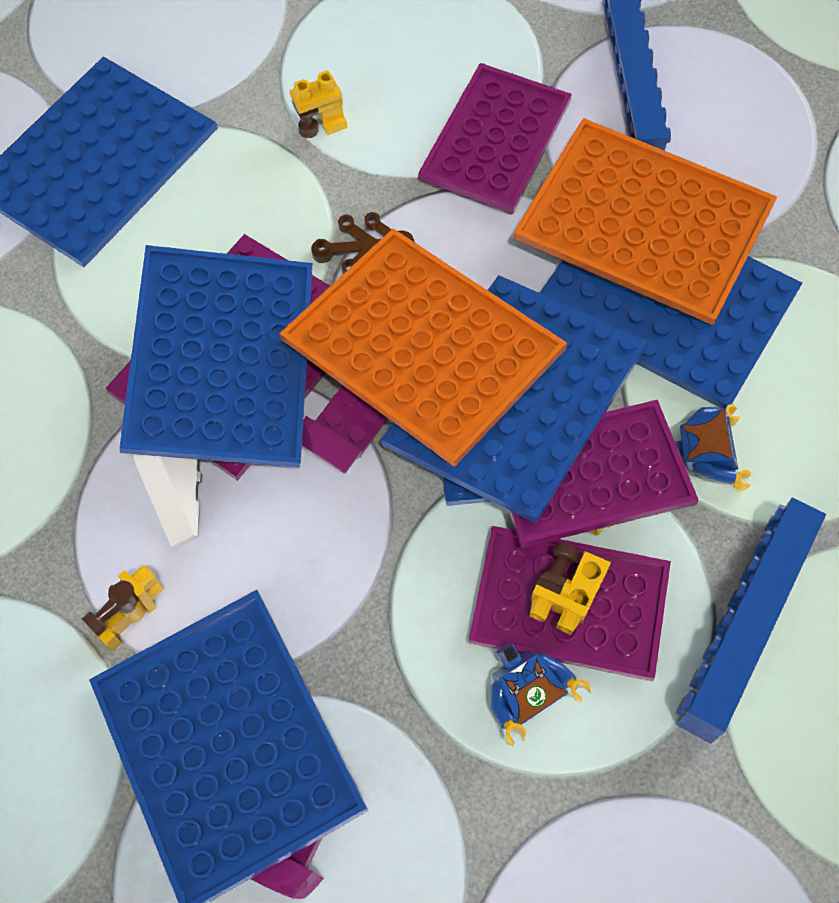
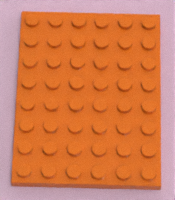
[513,118,777,325]
[280,229,567,467]

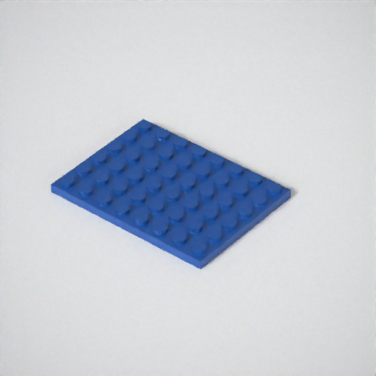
[0,56,218,267]
[119,245,313,468]
[540,256,802,409]
[381,275,647,524]
[89,590,369,903]

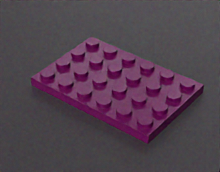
[418,63,572,214]
[510,399,698,548]
[468,526,671,682]

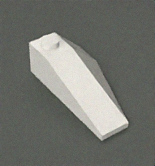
[133,454,201,548]

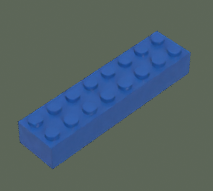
[675,497,826,744]

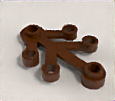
[311,212,414,274]

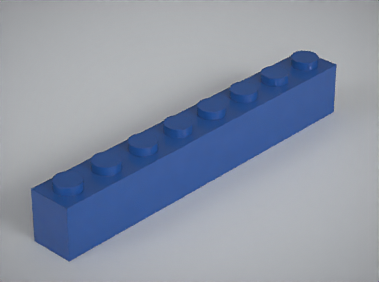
[603,0,671,151]

